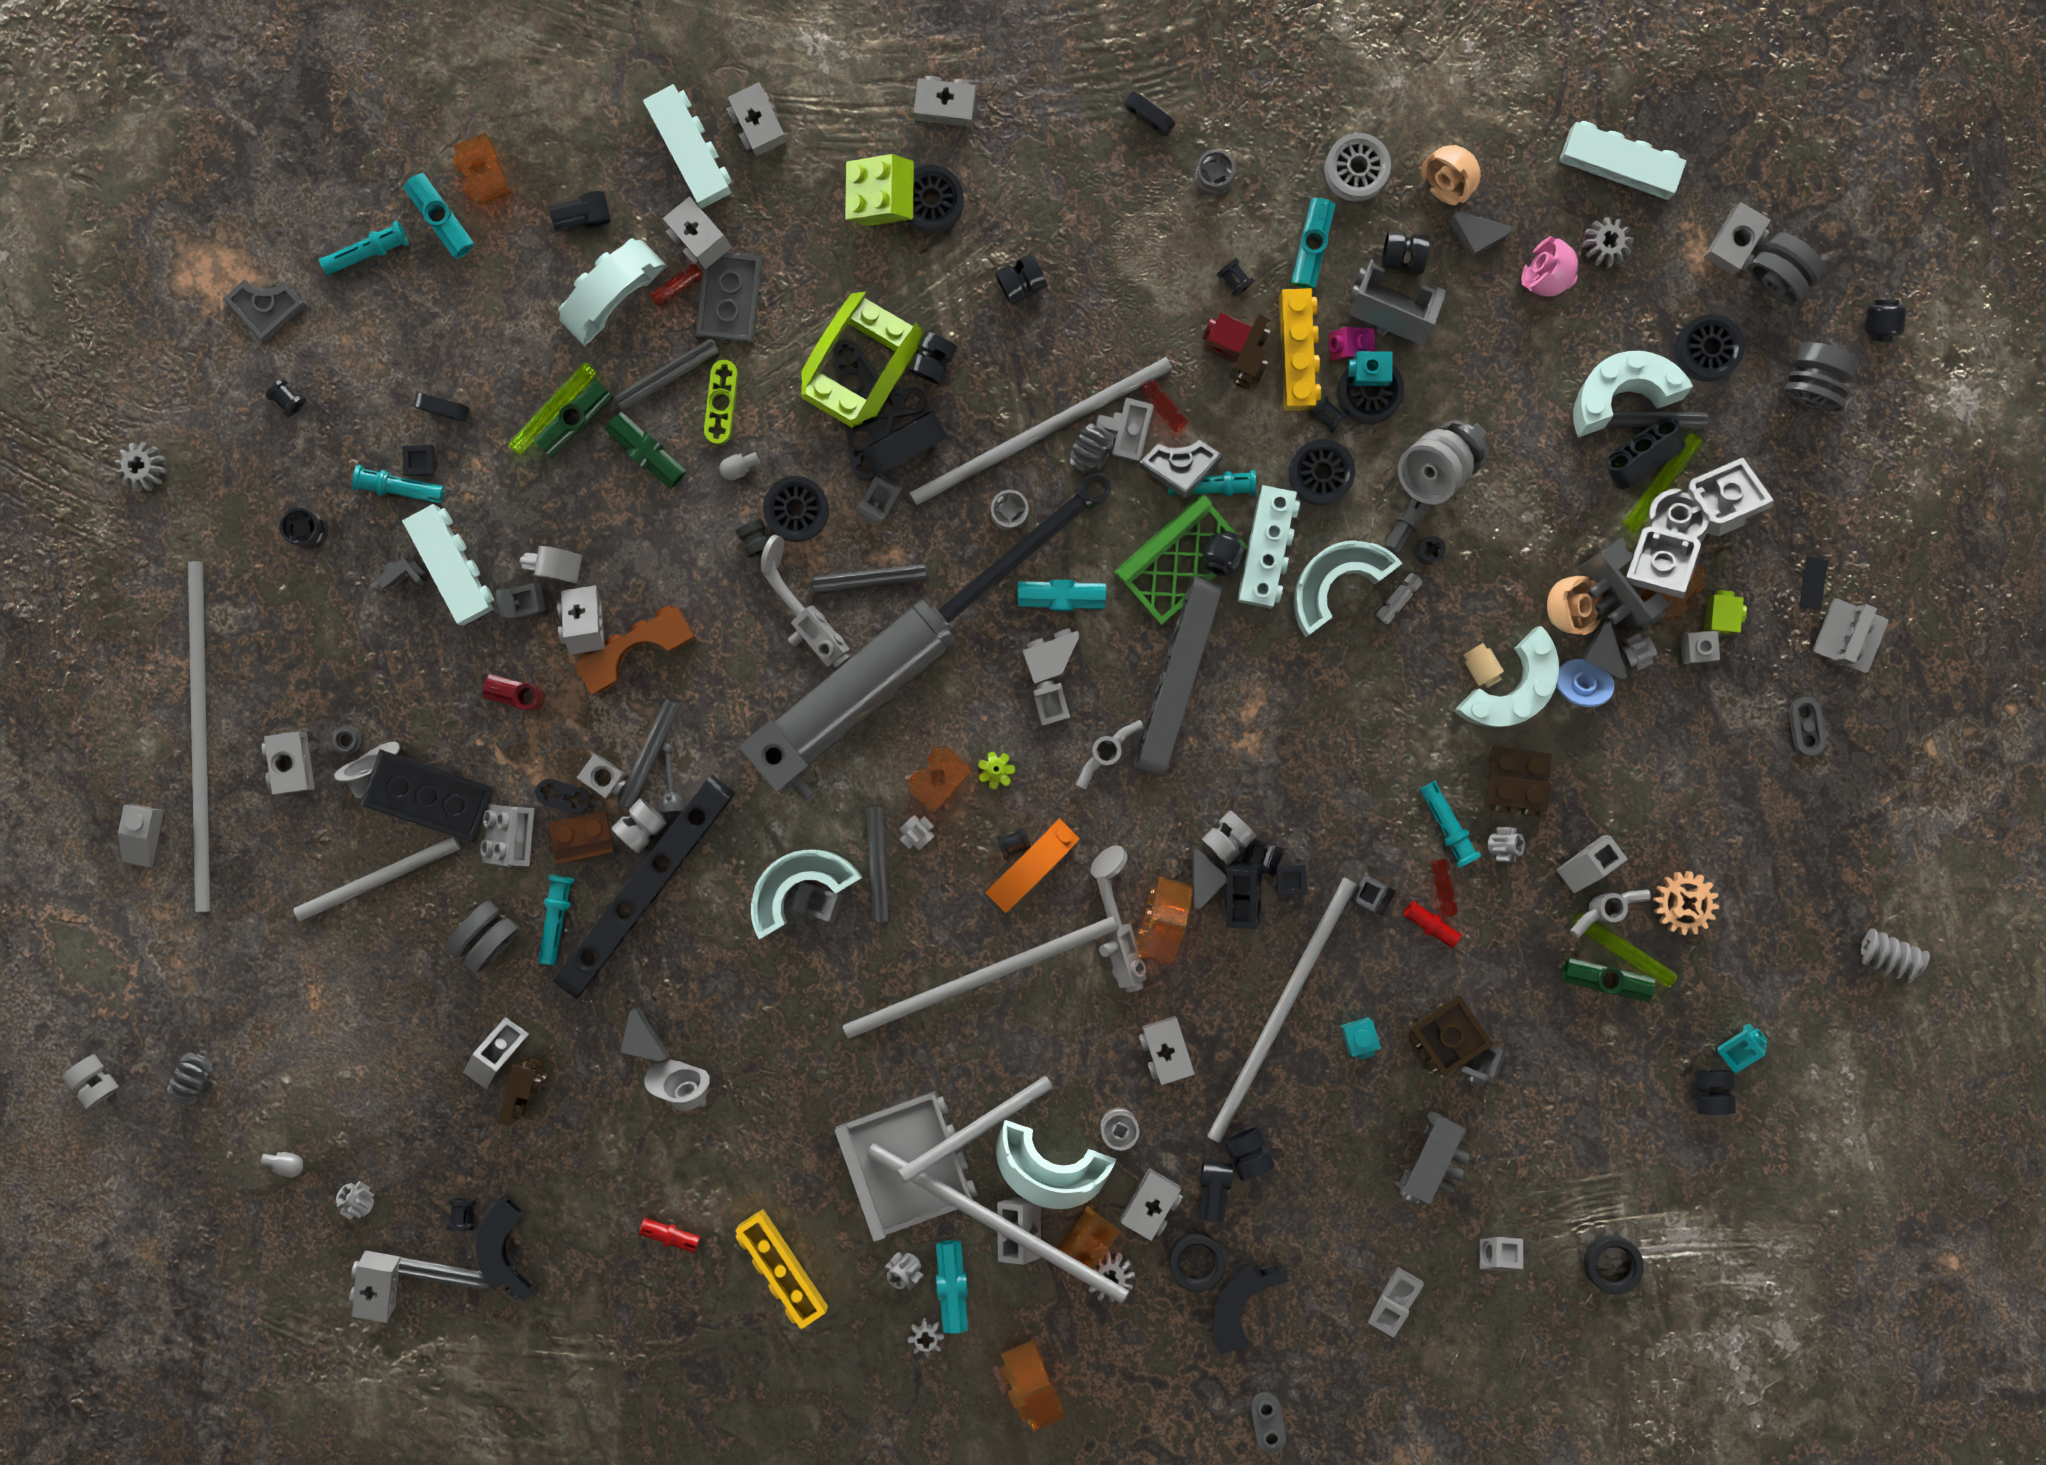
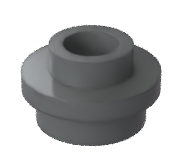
[332,726,362,755]

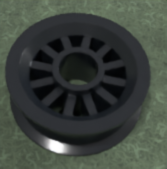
[906,165,964,234]
[1675,314,1745,382]
[1337,364,1404,424]
[1289,439,1355,506]
[763,476,829,542]

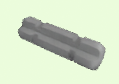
[1376,573,1422,624]

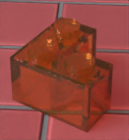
[1136,877,1194,966]
[1000,1340,1066,1431]

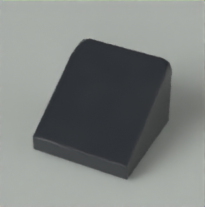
[1242,839,1283,876]
[1352,875,1395,916]

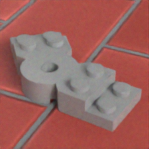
[1626,458,1774,599]

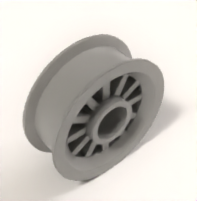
[1324,133,1391,202]

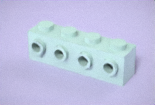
[643,84,732,209]
[1559,121,1687,200]
[1237,485,1300,609]
[402,504,494,626]

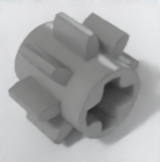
[1620,633,1657,670]
[899,815,934,851]
[1488,827,1525,862]
[336,1181,374,1220]
[885,1252,923,1290]
[908,1318,945,1358]

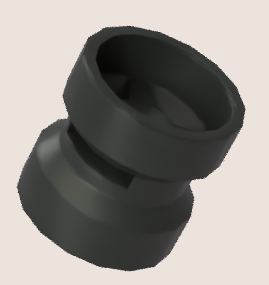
[735,519,770,558]

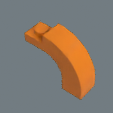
[985,818,1080,913]

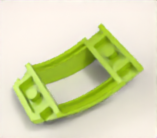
[801,292,923,428]

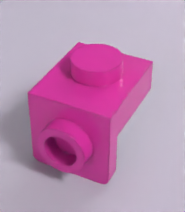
[1328,327,1376,361]

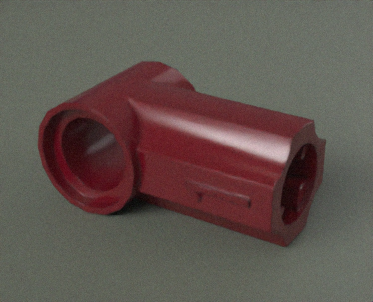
[482,674,545,711]

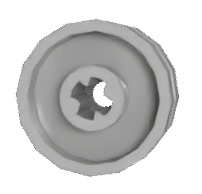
[1398,429,1474,505]

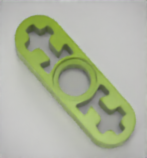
[704,360,739,445]

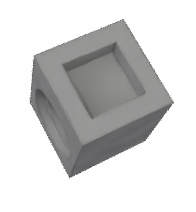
[1680,631,1720,664]
[577,754,627,798]
[1480,1237,1523,1271]

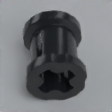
[1217,258,1255,297]
[266,378,306,417]
[1309,395,1348,434]
[1415,536,1446,565]
[996,826,1031,860]
[447,1197,476,1231]

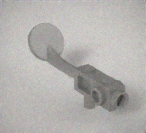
[761,535,850,668]
[1091,845,1147,992]

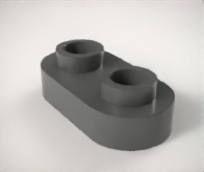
[1789,697,1826,756]
[1251,1392,1286,1453]

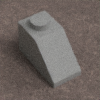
[118,805,164,868]
[463,1017,529,1089]

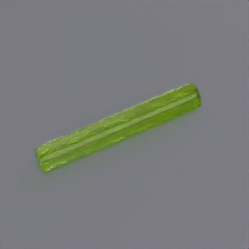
[508,362,596,455]
[1623,433,1703,532]
[1573,913,1677,987]

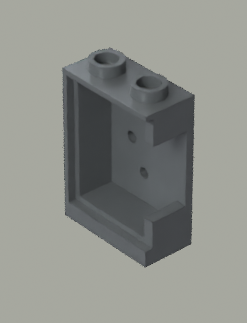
[1348,259,1446,346]
[1578,537,1673,633]
[1395,1110,1470,1206]

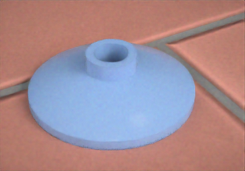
[1556,659,1614,707]

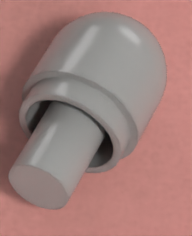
[719,452,760,480]
[260,1152,303,1178]

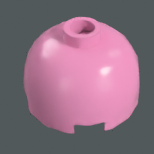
[1521,236,1578,296]

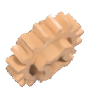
[1653,871,1719,935]

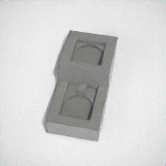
[1368,1267,1424,1338]

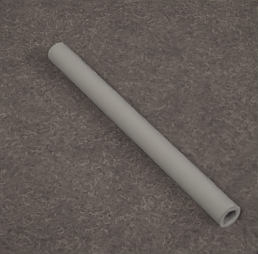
[294,836,461,921]
[897,1076,1053,1184]

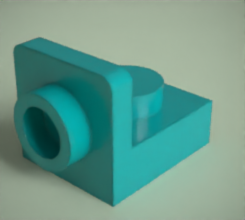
[1717,1023,1767,1074]

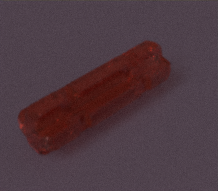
[650,263,702,306]
[1142,380,1188,432]
[1432,859,1458,917]

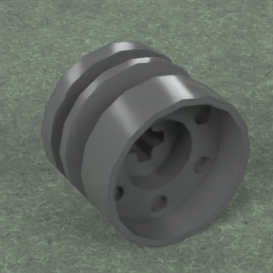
[1783,342,1860,412]

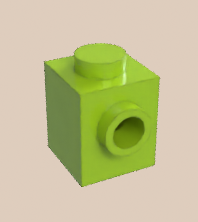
[1704,590,1747,635]

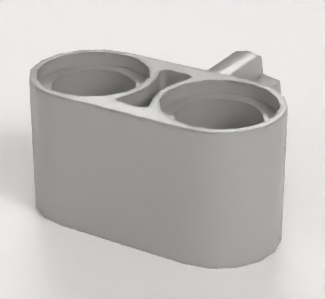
[520,546,582,584]

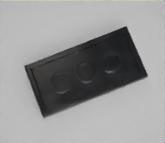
[359,749,493,842]

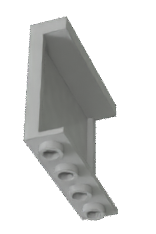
[835,1091,978,1242]

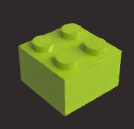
[845,154,914,226]

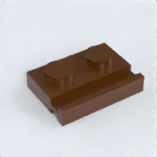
[548,811,615,864]

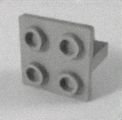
[1813,598,1888,673]
[480,804,535,867]

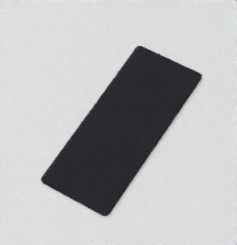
[1800,556,1828,609]

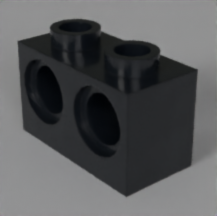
[1226,862,1262,929]

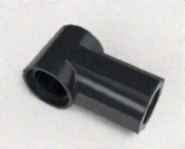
[549,191,611,232]
[1198,1161,1233,1222]

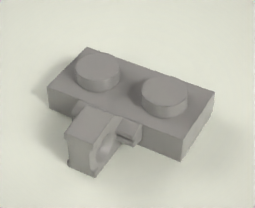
[1096,398,1154,462]

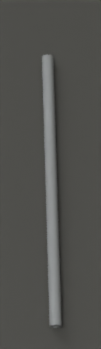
[188,561,210,912]

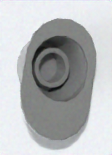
[334,742,400,798]
[644,1060,710,1111]

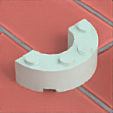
[558,238,668,346]
[1573,351,1693,438]
[1293,540,1403,637]
[1454,626,1559,727]
[751,849,863,939]
[996,1120,1116,1209]

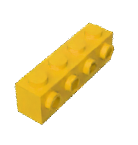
[1279,288,1321,411]
[735,1209,828,1329]

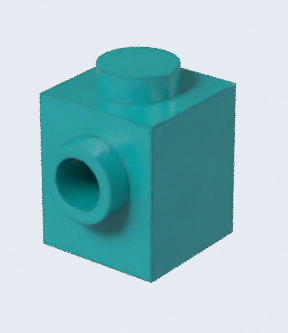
[1348,351,1393,386]
[1340,1017,1381,1060]

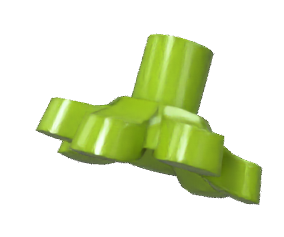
[977,751,1016,790]

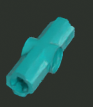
[403,172,475,259]
[1291,198,1336,290]
[1018,580,1106,611]
[936,1240,968,1334]

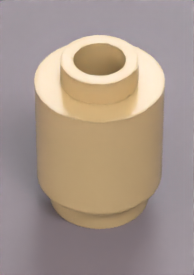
[1464,643,1504,688]

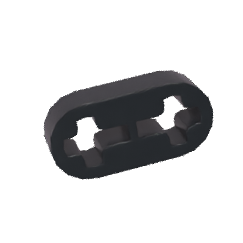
[1123,91,1176,137]
[413,392,470,422]
[535,779,592,814]

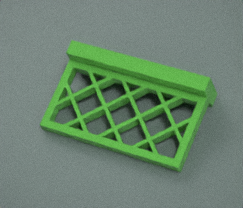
[1114,495,1248,625]

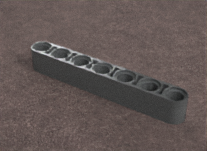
[1134,576,1222,777]

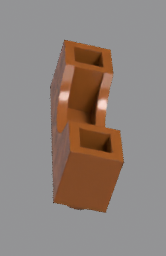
[574,605,697,696]

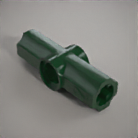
[533,379,614,459]
[605,411,687,490]
[1562,957,1655,1003]

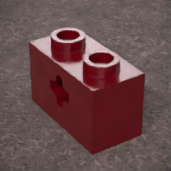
[1202,312,1252,363]

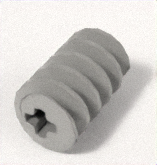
[1861,929,1930,984]

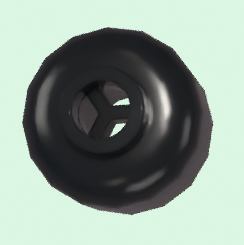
[1865,299,1906,342]
[1202,531,1245,576]

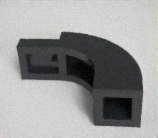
[476,1194,537,1302]
[1211,1263,1289,1355]

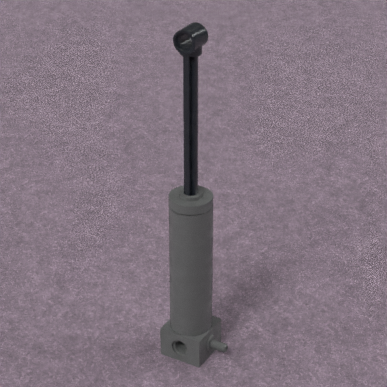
[738,473,1111,800]

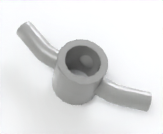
[1076,720,1145,789]
[1570,889,1651,938]

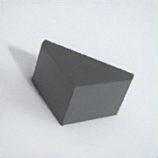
[1450,211,1512,258]
[1582,618,1628,679]
[1192,850,1227,909]
[620,1007,670,1062]

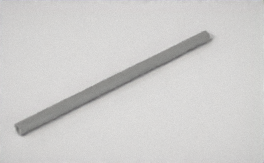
[910,357,1173,506]
[1207,877,1356,1143]
[843,916,1119,1039]
[867,1143,1130,1304]

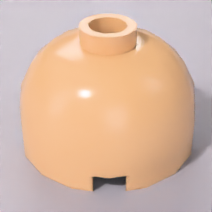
[1421,145,1481,205]
[1547,576,1603,635]

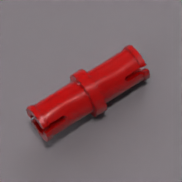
[1403,900,1462,949]
[638,1217,700,1254]

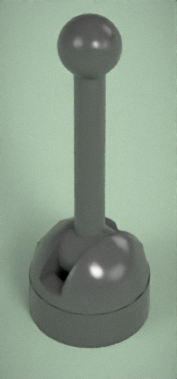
[660,743,684,814]

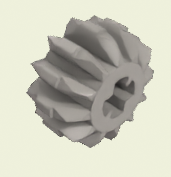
[1582,217,1633,268]
[114,442,167,492]
[1087,1251,1135,1302]

